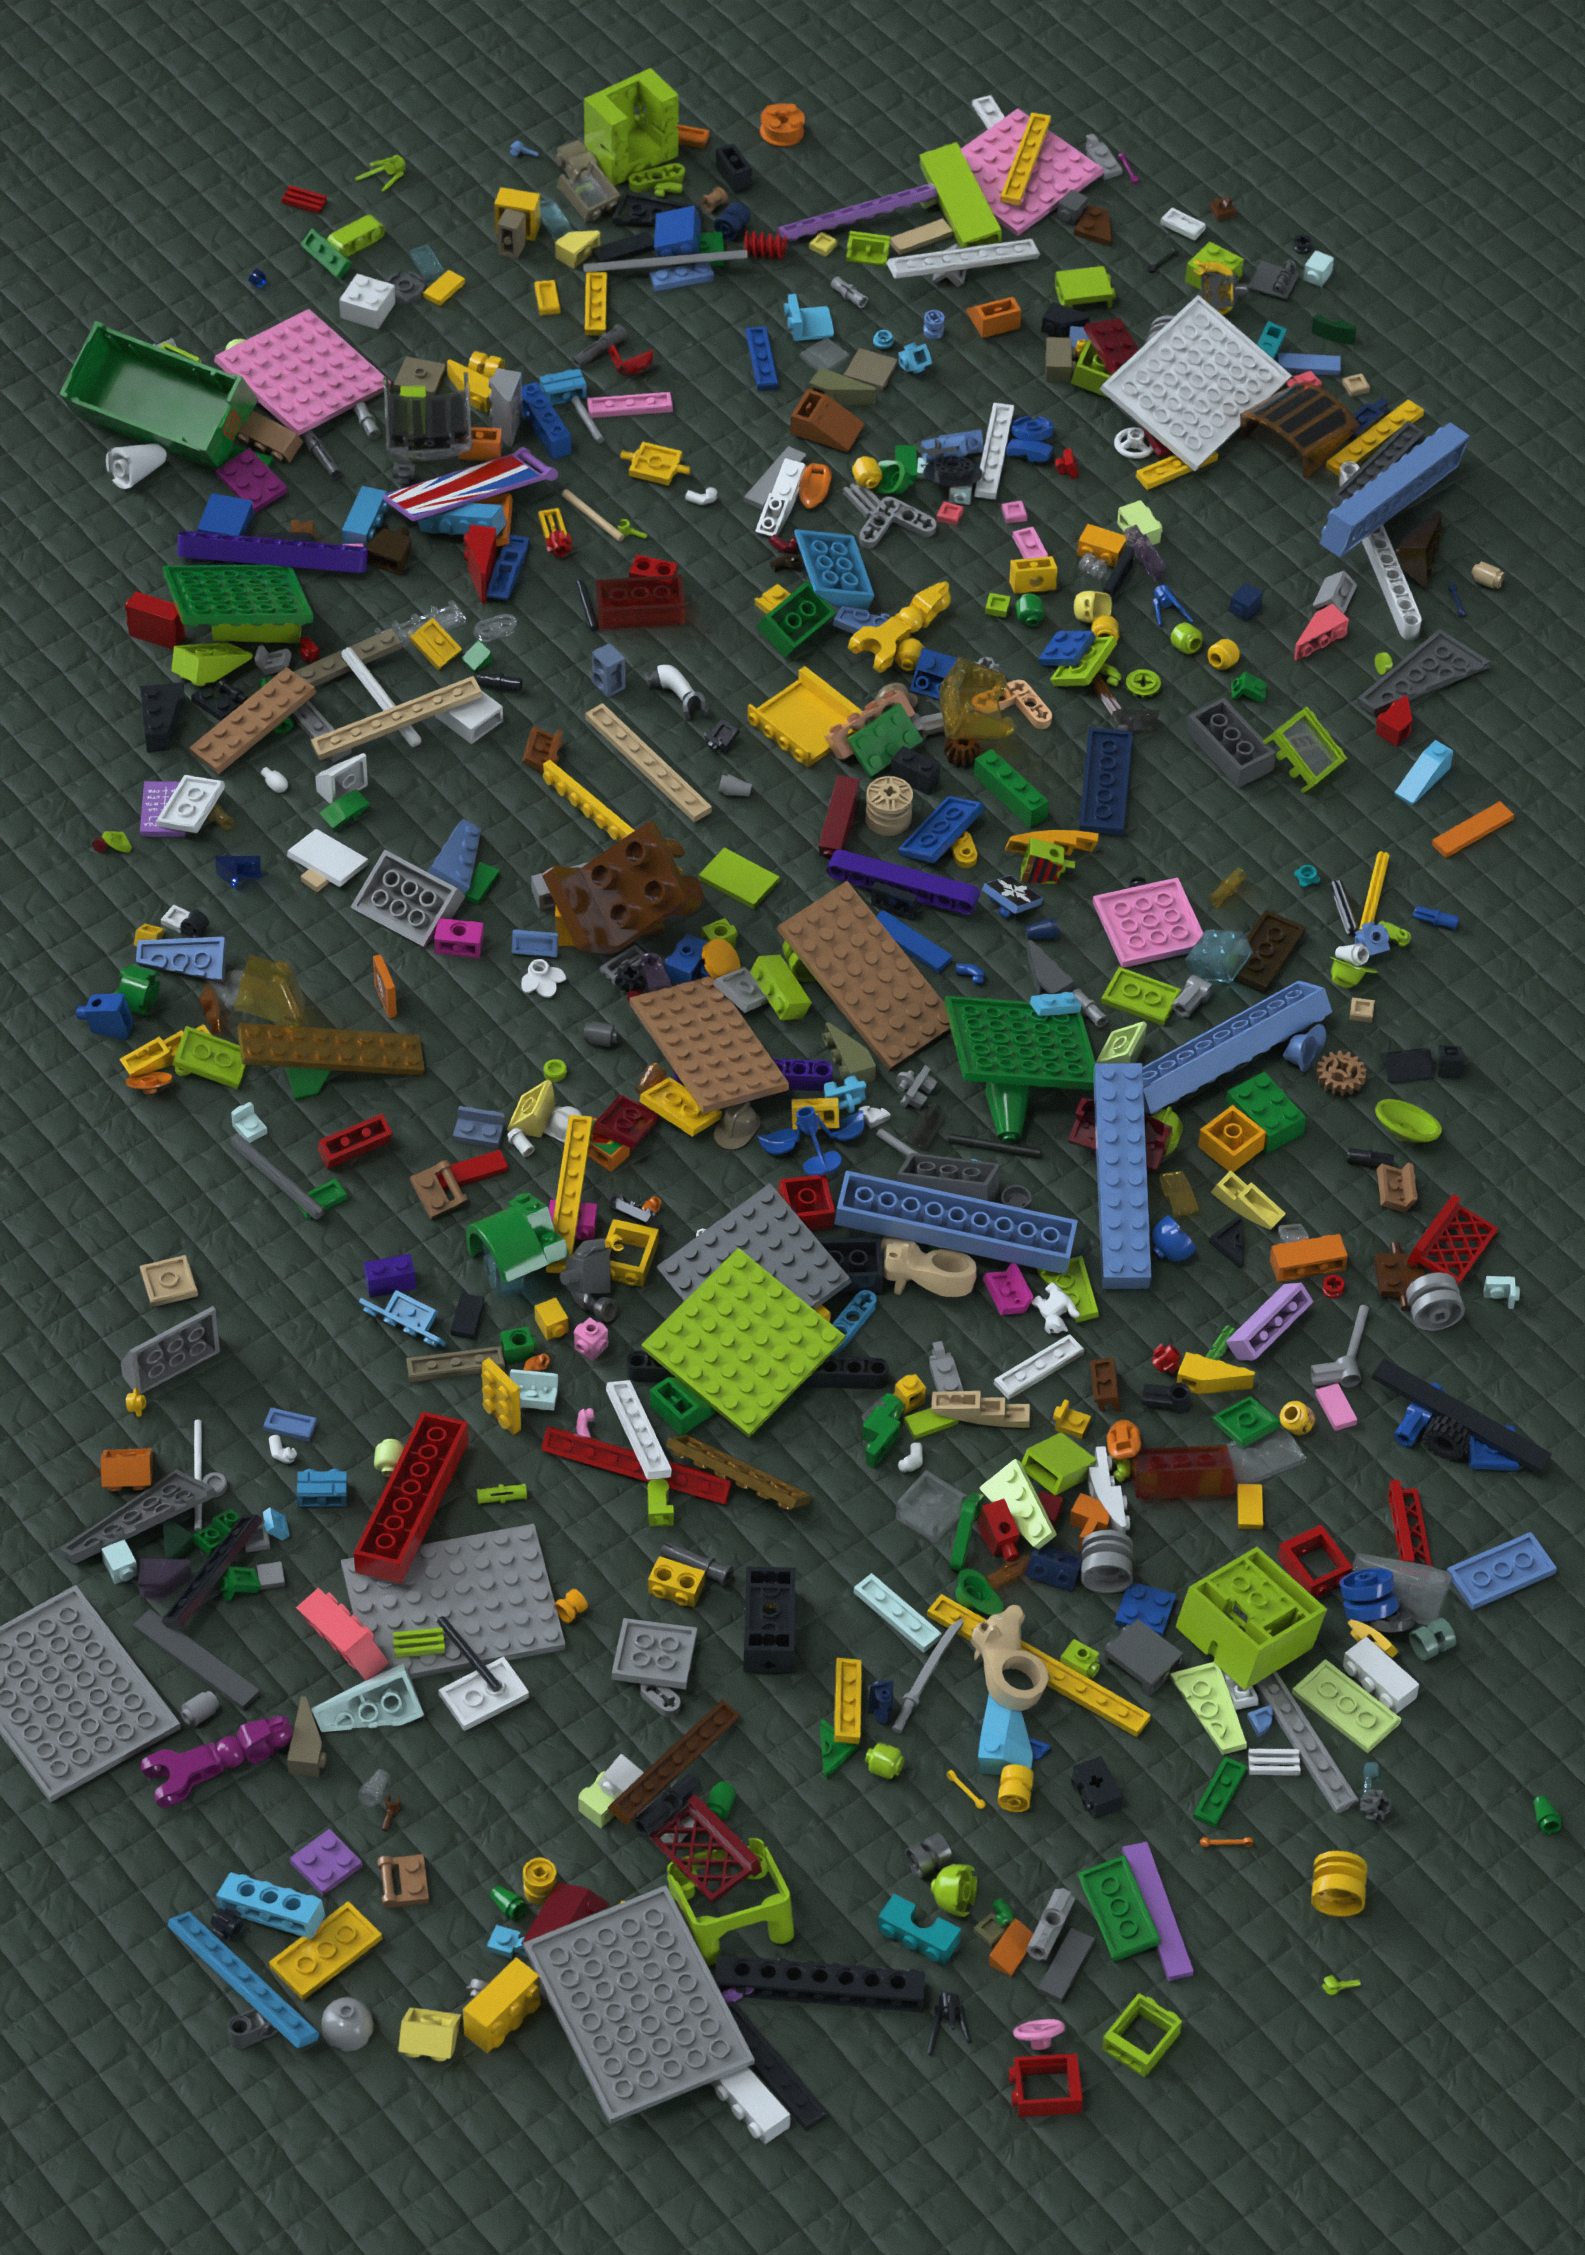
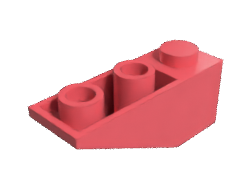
[1294,604,1349,661]

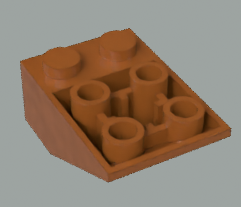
[790,389,865,452]

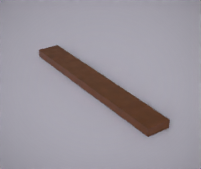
[608,1699,741,1825]

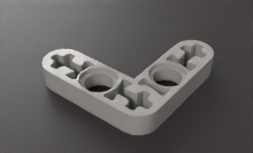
[859,497,936,549]

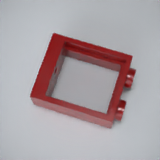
[1278,1525,1353,1598]
[1009,2054,1082,2117]

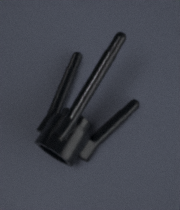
[927,1992,971,2055]

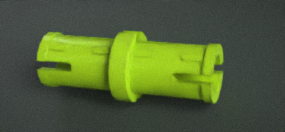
[477,1484,527,1504]

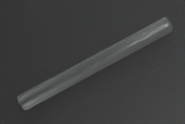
[230,1134,325,1219]

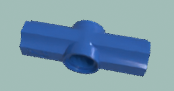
[1394,1382,1446,1447]

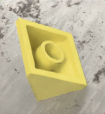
[507,1079,556,1138]

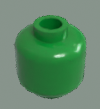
[1015,593,1045,627]

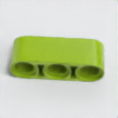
[327,215,386,257]

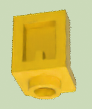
[1053,1399,1091,1440]

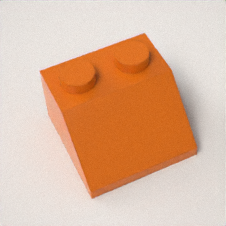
[100,1448,153,1491]

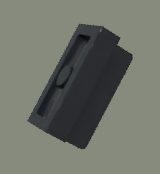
[1381,1048,1433,1082]

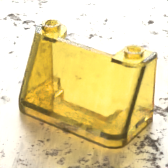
[939,657,1014,740]

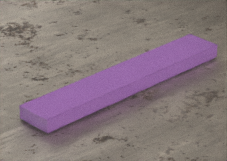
[1122,1842,1194,1981]

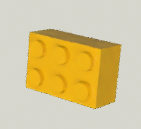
[463,1957,540,2054]

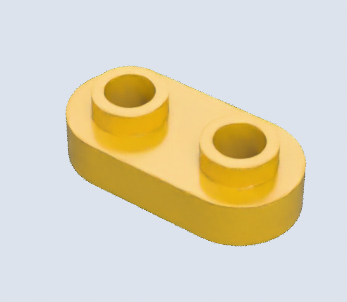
[950,831,977,868]

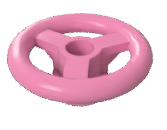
[1013,2019,1065,2050]

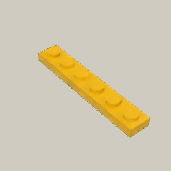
[1000,112,1051,206]
[1326,399,1424,476]

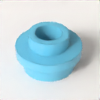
[873,330,894,349]

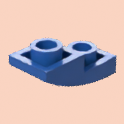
[1005,439,1054,463]

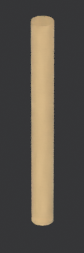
[562,489,625,542]

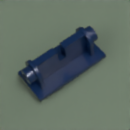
[868,1680,894,1724]

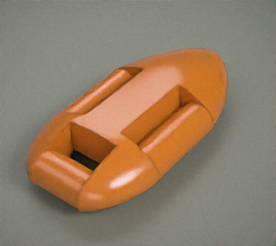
[799,463,832,509]
[1106,1419,1141,1460]

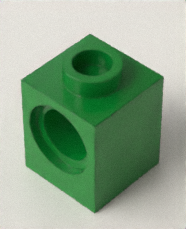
[500,1326,538,1365]

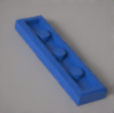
[746,326,778,391]
[876,910,953,974]

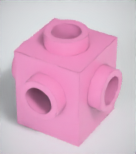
[574,1317,609,1361]

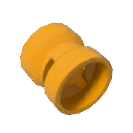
[553,1589,588,1623]

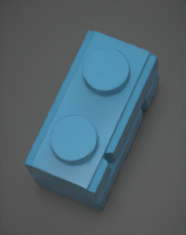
[539,369,587,405]
[297,1469,348,1507]

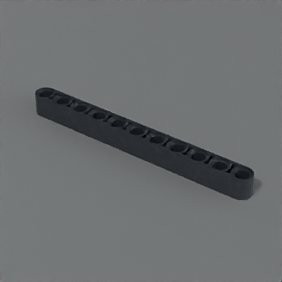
[627,1350,889,1389]

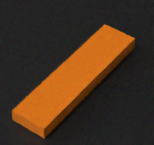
[1432,801,1514,858]

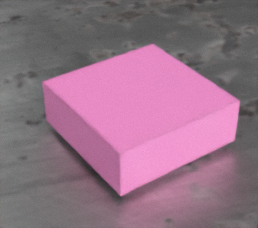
[1001,501,1027,524]

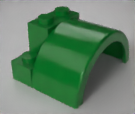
[466,1193,569,1283]

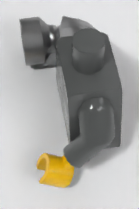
[560,1234,624,1322]

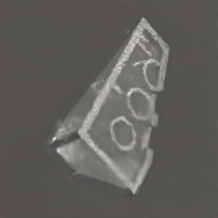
[1352,1553,1452,1626]

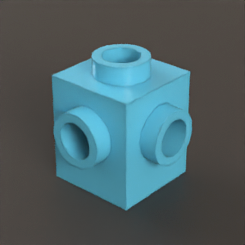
[898,342,932,374]

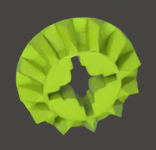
[1126,669,1161,698]

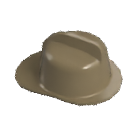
[714,1101,761,1150]

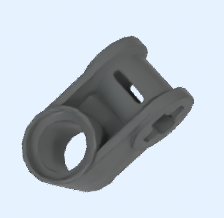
[228,2008,278,2049]

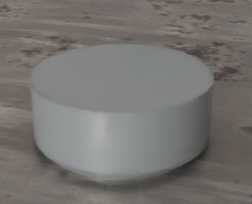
[202,1472,227,1497]

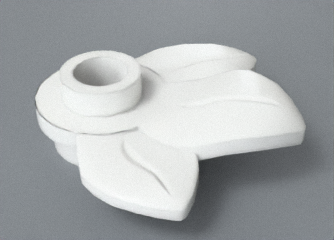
[521,959,566,998]

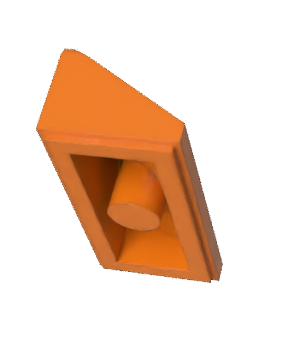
[989,1918,1033,1977]

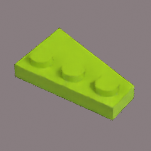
[1036,1256,1099,1323]

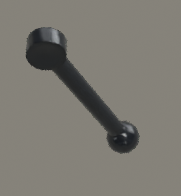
[1147,248,1179,274]

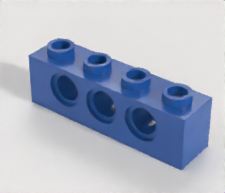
[522,382,571,460]

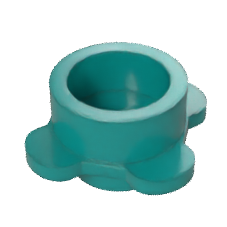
[1294,865,1320,887]

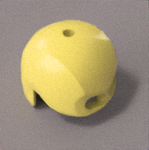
[1074,591,1112,623]

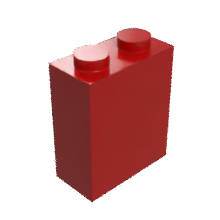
[125,591,185,650]

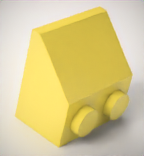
[398,2008,461,2061]

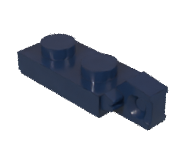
[1341,397,1388,439]

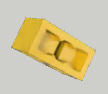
[648,1556,705,1608]

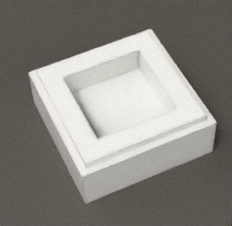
[161,905,190,933]

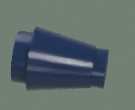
[1025,918,1059,940]

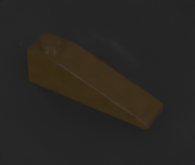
[1396,511,1442,587]

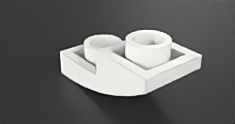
[1221,1669,1258,1710]

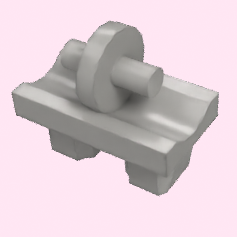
[896,1065,937,1109]

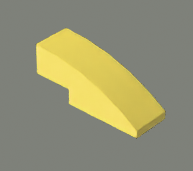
[1211,1170,1286,1230]

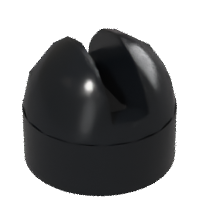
[1129,876,1147,888]

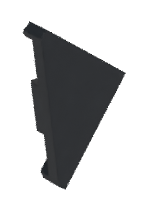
[1209,1215,1243,1268]

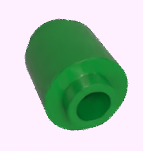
[705,1782,736,1820]

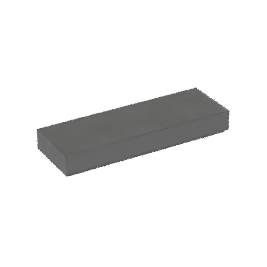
[1038,1928,1094,2003]

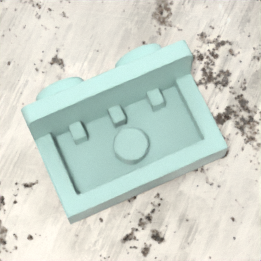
[510,1369,558,1410]

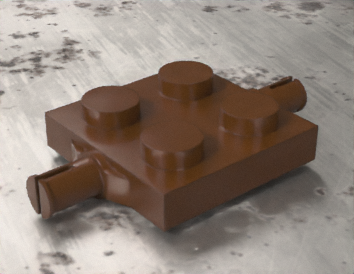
[1373,1241,1425,1311]

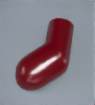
[769,535,800,553]

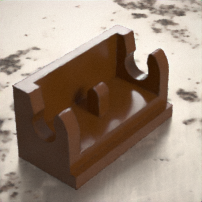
[1090,1357,1122,1412]

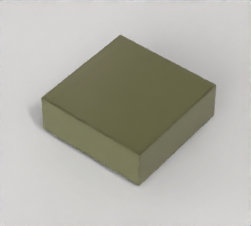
[973,1912,1008,1948]

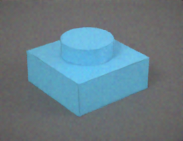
[263,1508,290,1541]

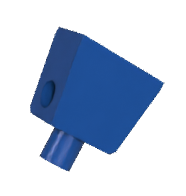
[76,994,134,1040]

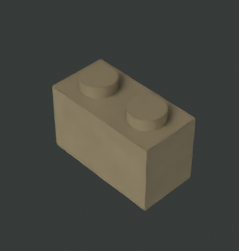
[497,208,526,259]
[1045,337,1076,382]

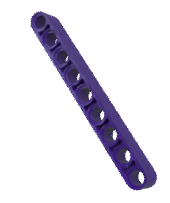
[177,531,367,573]

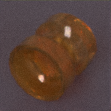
[290,519,315,536]

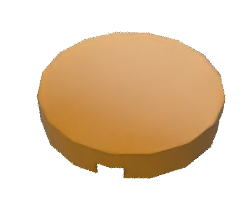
[702,938,741,979]

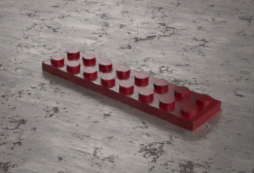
[1084,318,1174,457]

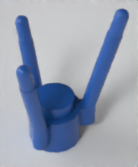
[1152,585,1193,626]

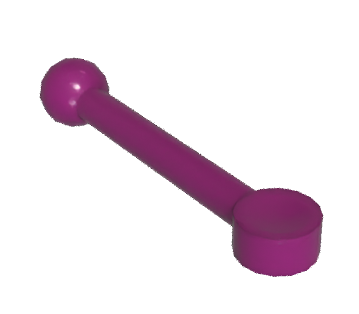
[1118,153,1139,184]

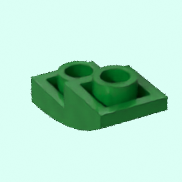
[319,789,371,831]
[192,1508,241,1555]

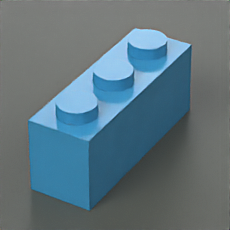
[342,486,389,547]

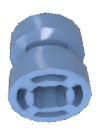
[923,310,945,339]

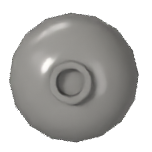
[321,1997,374,2052]

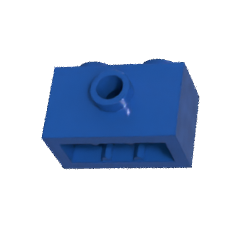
[664,933,708,984]

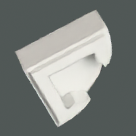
[858,1106,891,1128]

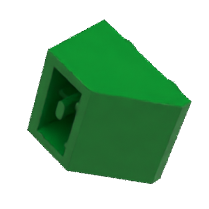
[650,1377,717,1436]

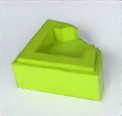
[102,831,132,853]

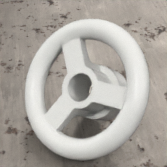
[1114,427,1154,459]

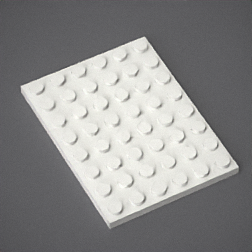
[1100,295,1292,471]

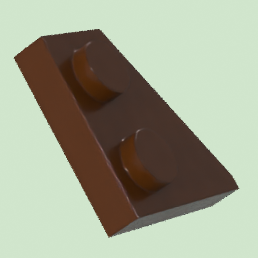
[1074,204,1111,247]

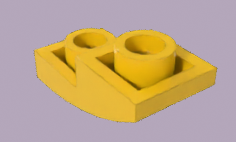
[1347,1620,1399,1658]

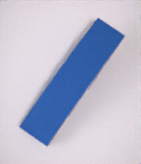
[486,534,530,601]

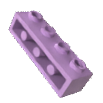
[1226,1283,1314,1361]

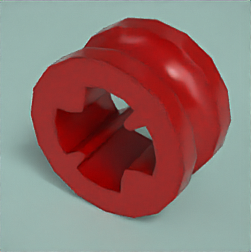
[1322,1275,1344,1299]

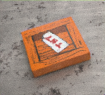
[373,954,397,1019]

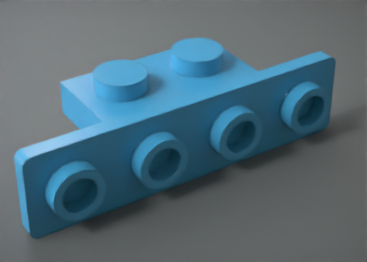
[359,1290,446,1347]

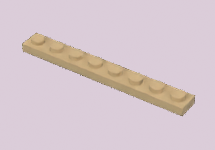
[311,676,483,760]
[585,703,712,823]

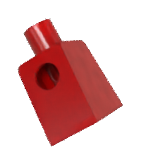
[977,1498,1019,1562]

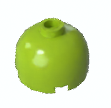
[931,1864,977,1917]

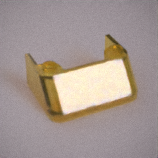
[234,954,306,1028]

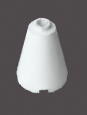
[106,444,166,489]

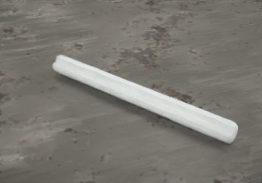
[341,647,421,747]

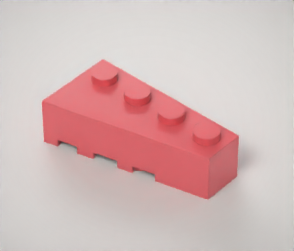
[296,1588,389,1681]

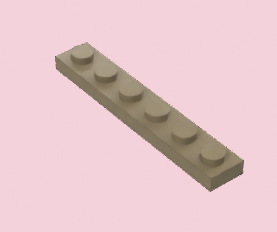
[293,628,402,687]

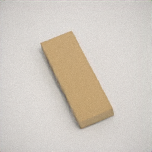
[890,219,953,255]

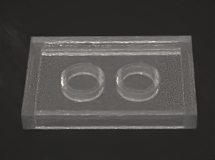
[1218,1423,1306,1484]

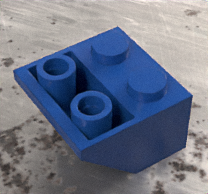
[910,648,969,703]

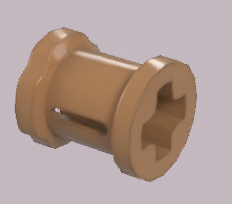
[701,187,728,213]

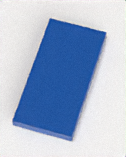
[898,796,985,863]

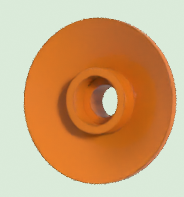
[126,1072,172,1094]

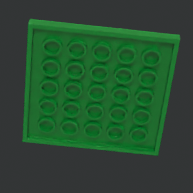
[163,565,313,627]
[944,996,1095,1091]

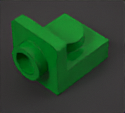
[219,1566,261,1601]

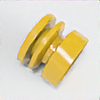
[1311,1851,1368,1917]

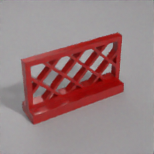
[1407,1194,1499,1286]

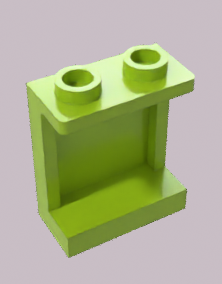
[1055,266,1116,308]

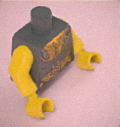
[1193,260,1249,316]

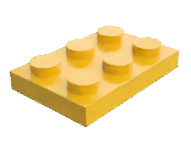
[639,1077,723,1137]
[481,1357,521,1435]

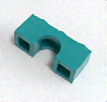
[877,1894,961,1965]

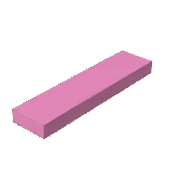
[587,392,673,418]

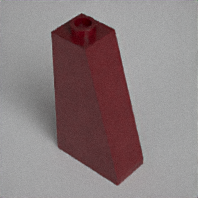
[818,775,861,860]

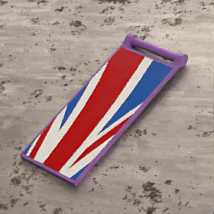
[383,447,558,521]

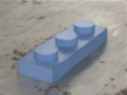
[649,261,714,292]

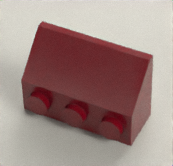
[521,1882,609,1945]

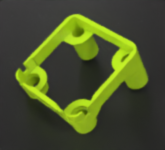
[667,1838,794,1966]

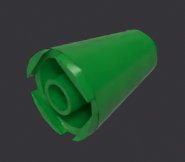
[985,1082,1031,1144]

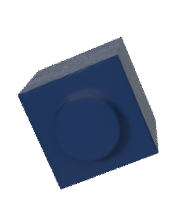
[1229,583,1263,622]

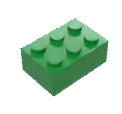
[756,580,836,658]
[1225,1071,1306,1154]

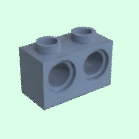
[592,643,625,697]

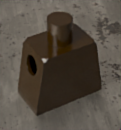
[365,527,412,576]

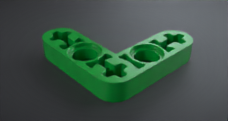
[949,1492,985,1571]

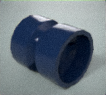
[714,202,751,240]

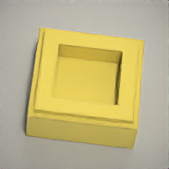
[809,232,838,257]

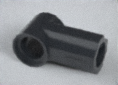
[1142,1383,1190,1414]

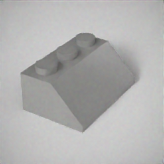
[489,368,523,447]

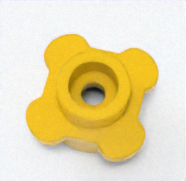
[126,1388,146,1417]

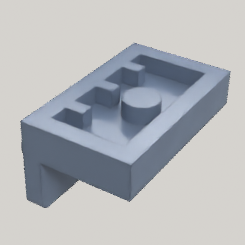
[453,1106,505,1149]

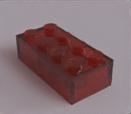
[595,575,685,629]

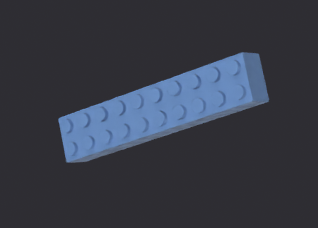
[1320,422,1470,558]
[1142,981,1332,1114]
[1093,1063,1151,1289]
[834,1171,1078,1274]

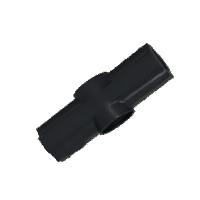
[633,1773,703,1837]

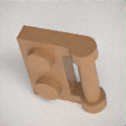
[410,1160,469,1220]
[378,1854,429,1908]

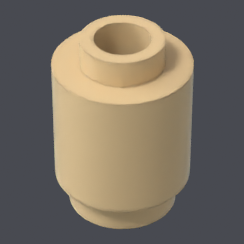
[1471,561,1505,589]

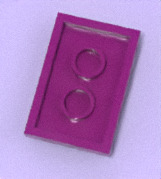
[215,448,288,514]

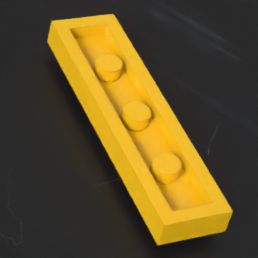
[585,272,607,336]
[1136,451,1218,490]
[834,1658,862,1744]

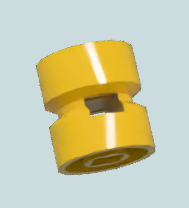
[468,351,505,378]
[997,1764,1034,1812]
[523,1858,556,1905]

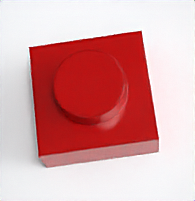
[299,636,320,664]

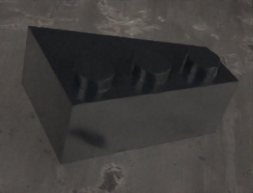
[140,682,185,753]

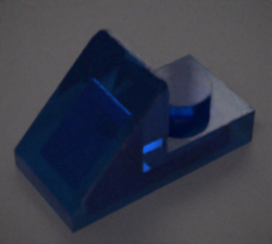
[215,856,262,890]

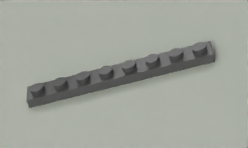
[1330,421,1425,507]

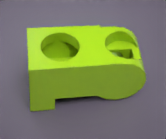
[648,1478,674,1527]

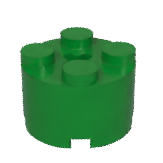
[114,964,160,1016]

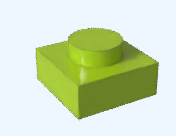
[985,593,1011,618]

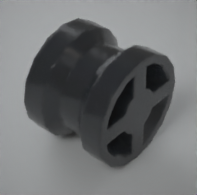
[180,910,209,938]

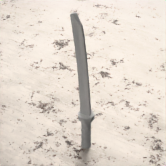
[892,1619,964,1734]

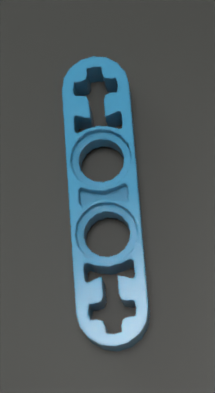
[830,1290,876,1356]

